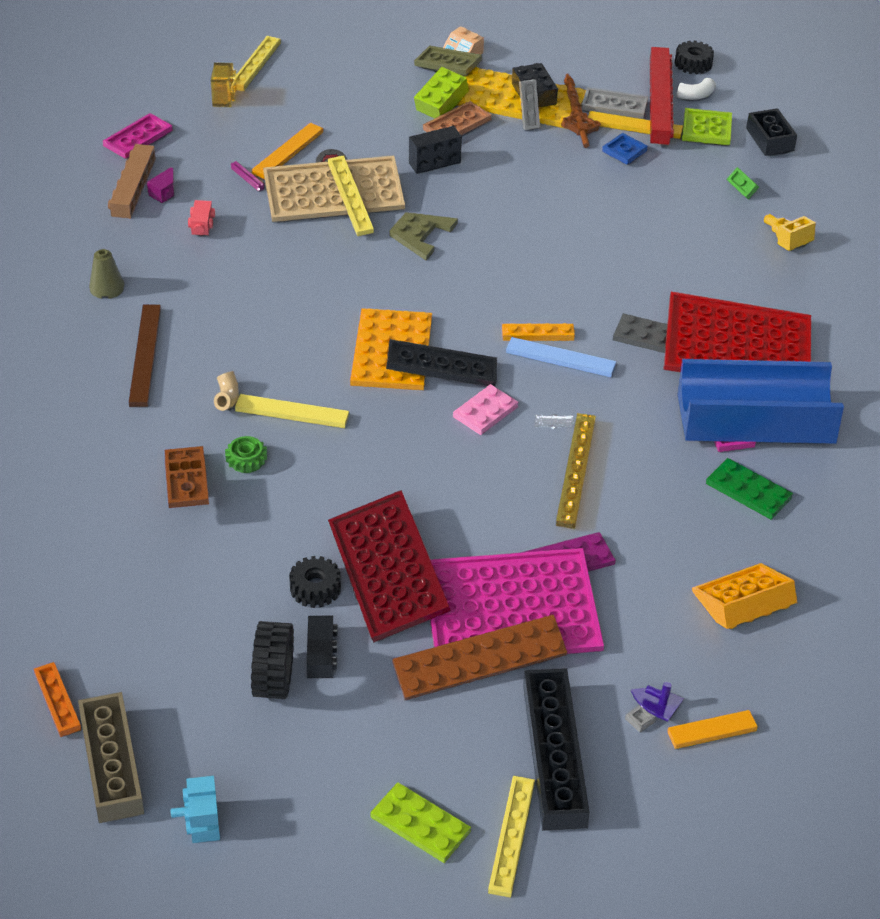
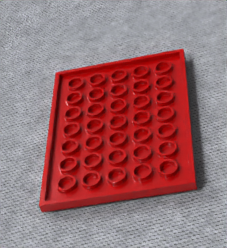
[663,291,811,372]

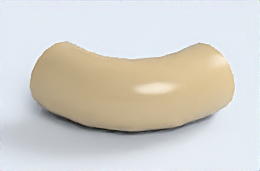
[214,371,239,411]

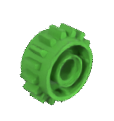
[225,436,267,473]

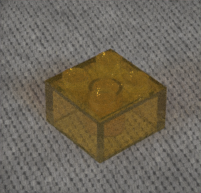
[211,62,237,107]

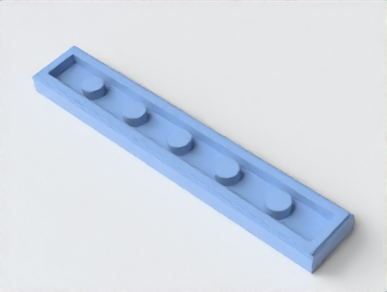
[506,337,616,377]

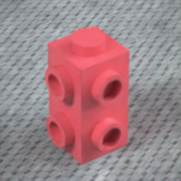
[188,200,215,236]

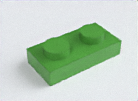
[726,167,759,200]

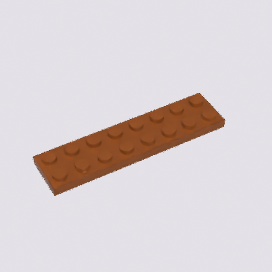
[392,614,567,700]

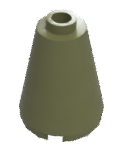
[89,249,124,299]

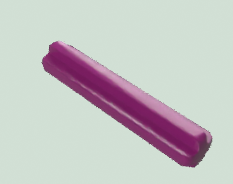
[231,161,265,191]

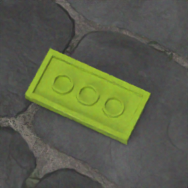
[370,782,471,863]

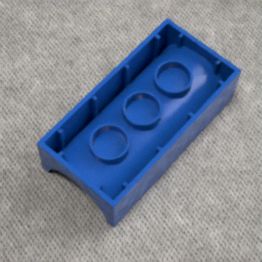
[677,359,844,444]

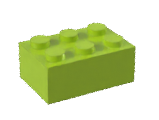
[414,67,469,119]

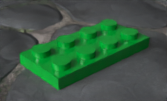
[706,458,793,520]

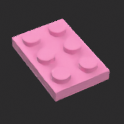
[453,384,518,435]

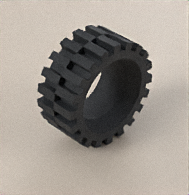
[251,621,294,699]

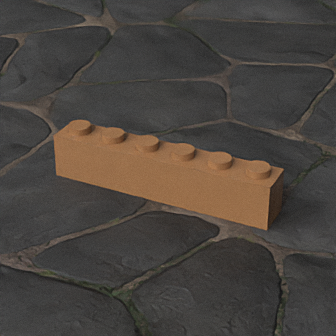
[108,144,156,219]

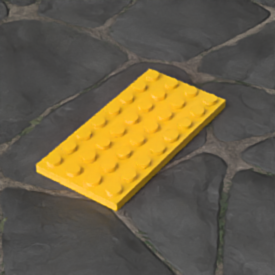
[456,67,586,129]

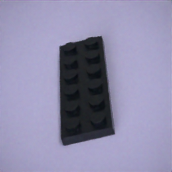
[386,339,497,387]

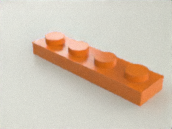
[34,662,81,737]

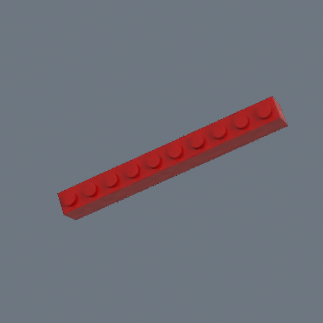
[650,47,674,145]

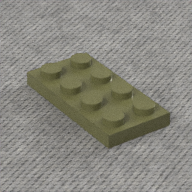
[414,45,482,76]

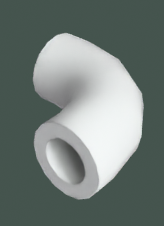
[677,78,716,100]

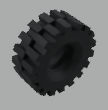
[675,40,714,75]
[289,556,341,608]

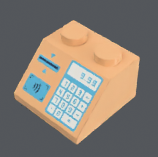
[443,26,484,55]

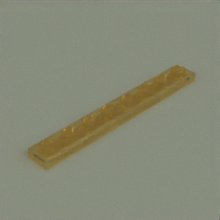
[556,413,596,529]

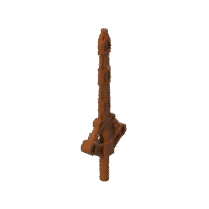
[561,73,601,148]

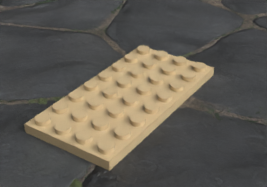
[263,155,405,222]

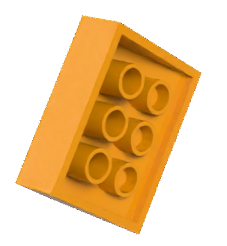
[692,563,797,629]

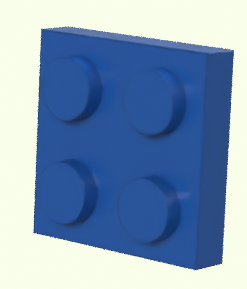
[602,133,648,165]

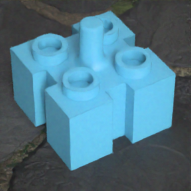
[171,776,220,843]

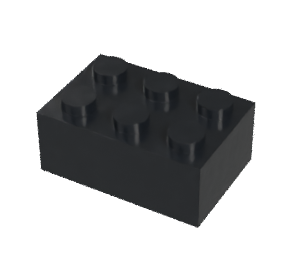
[512,63,558,107]
[746,108,797,156]
[409,126,462,174]

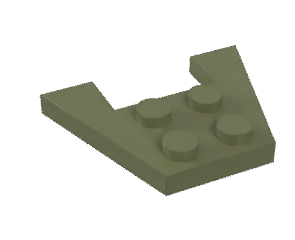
[389,212,458,261]

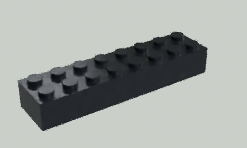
[523,668,590,831]

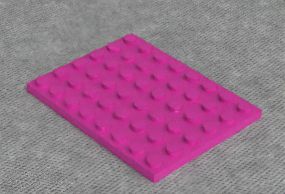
[430,548,604,654]

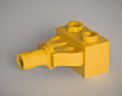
[764,214,816,251]

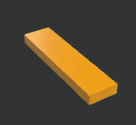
[667,710,758,749]

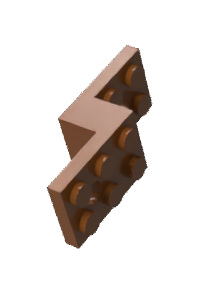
[165,446,209,508]

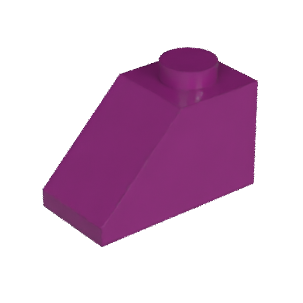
[147,167,175,203]

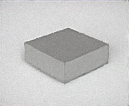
[625,705,656,732]

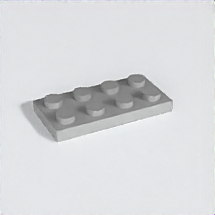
[582,87,649,119]

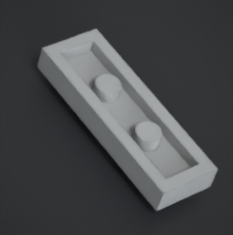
[519,79,540,130]

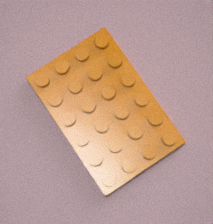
[350,308,432,391]

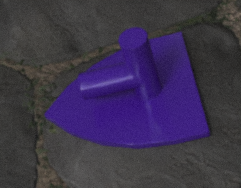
[631,682,684,722]

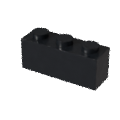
[307,615,338,678]

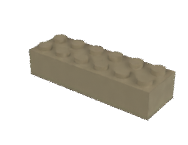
[78,692,144,823]

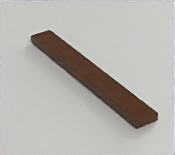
[129,304,161,407]

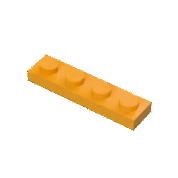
[502,323,575,341]

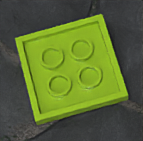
[682,108,732,145]

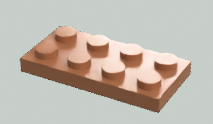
[423,101,491,135]

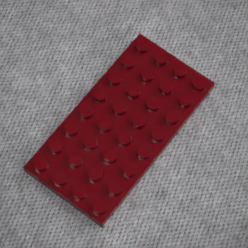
[328,490,451,643]

